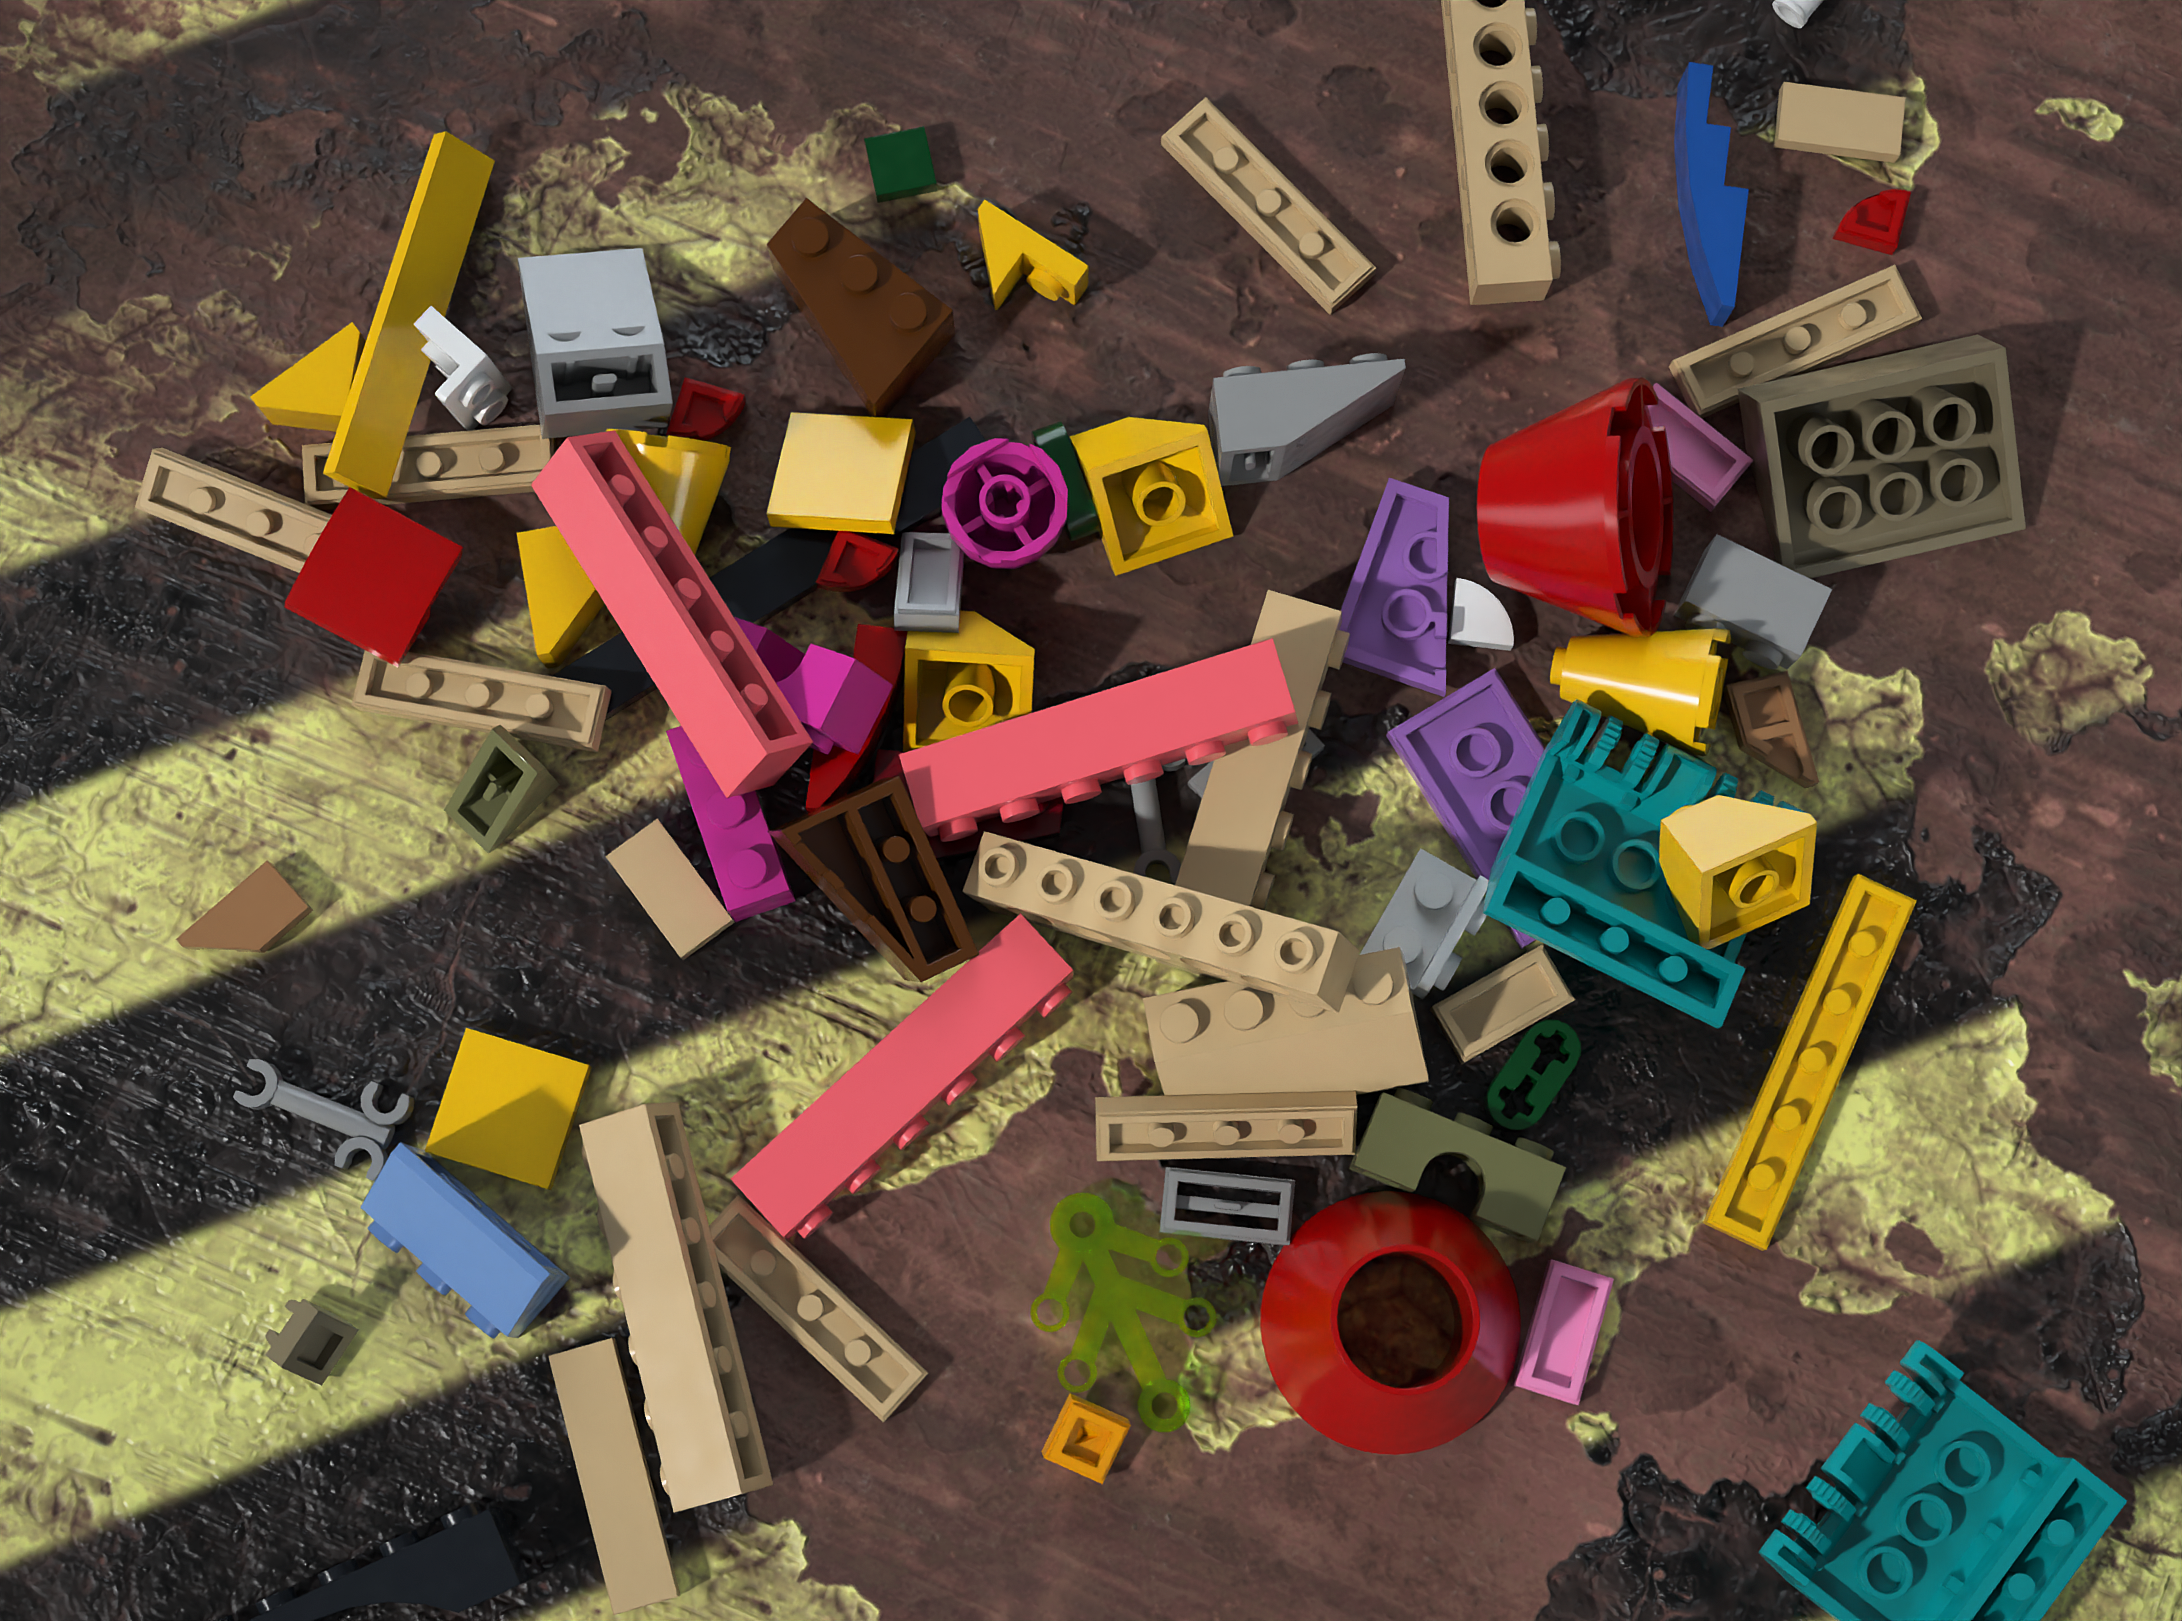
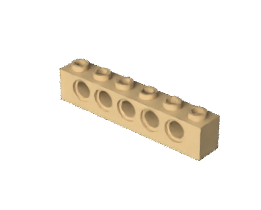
[1441,0,1561,305]
[963,831,1360,1013]

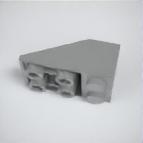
[518,248,673,439]
[1208,353,1406,486]

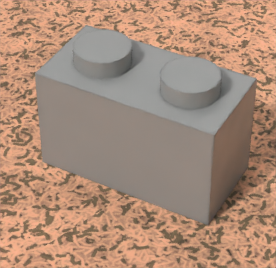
[1674,534,1832,669]

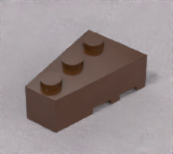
[767,198,955,418]
[767,776,979,982]

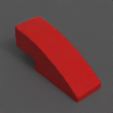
[805,624,908,813]

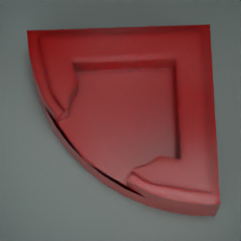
[1832,189,1911,255]
[666,377,746,441]
[816,531,900,592]

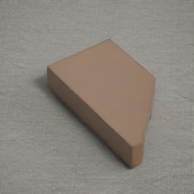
[1723,671,1819,788]
[176,860,313,953]

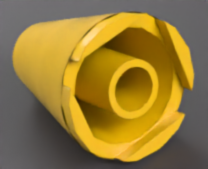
[606,429,731,555]
[1550,628,1731,756]

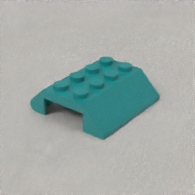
[1483,699,1807,1029]
[1758,1340,2127,1621]

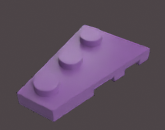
[1340,478,1449,697]

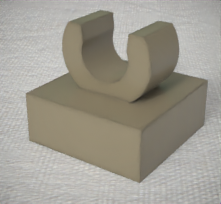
[265,1299,358,1386]

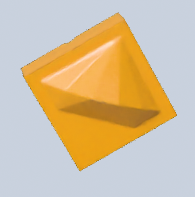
[1041,1393,1131,1484]

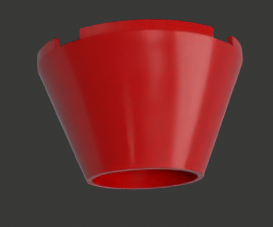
[1477,377,1674,637]
[1260,1191,1521,1455]

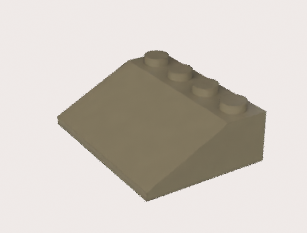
[1738,334,2026,578]

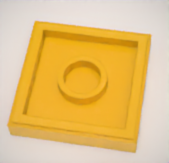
[767,412,916,534]
[424,1028,592,1190]

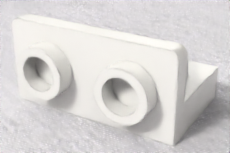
[414,306,512,431]
[1359,848,1489,999]

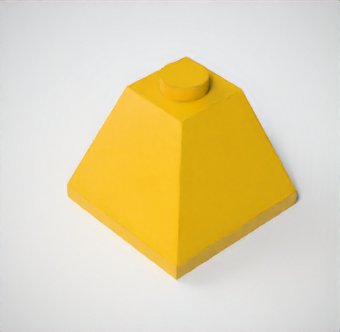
[1070,417,1233,576]
[903,611,1035,752]
[1659,795,1817,950]

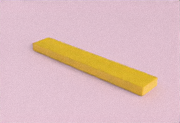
[323,131,495,500]
[1703,874,1917,1251]

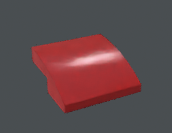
[284,487,463,667]

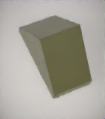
[444,725,560,853]

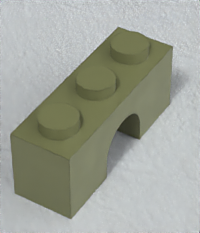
[1349,1088,1566,1243]

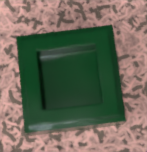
[864,126,938,203]

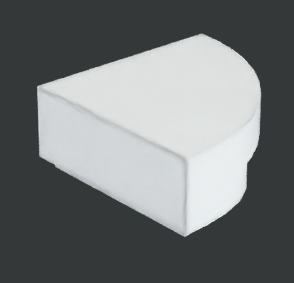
[1448,578,1514,651]

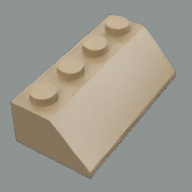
[1143,947,1429,1096]

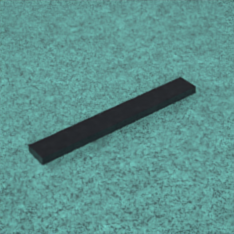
[551,417,986,721]

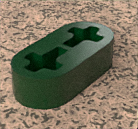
[1031,421,1101,542]
[1484,1020,1581,1132]

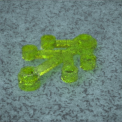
[1030,1193,1216,1432]

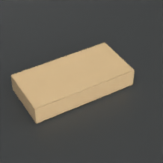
[1774,82,1906,163]
[605,819,735,960]
[1430,944,1575,1064]

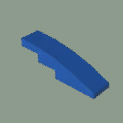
[1674,62,1749,327]

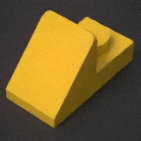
[978,199,1089,310]

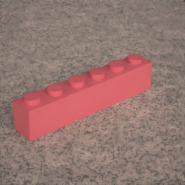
[531,430,813,798]
[899,638,1298,842]
[730,913,1073,1240]

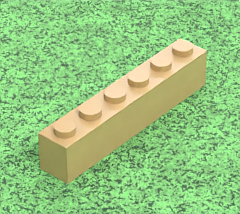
[1155,590,1350,982]
[579,1102,773,1513]

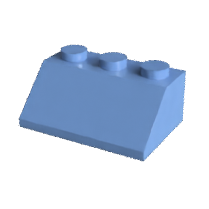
[360,1142,570,1339]

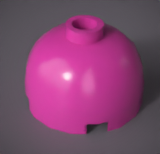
[942,438,1068,569]

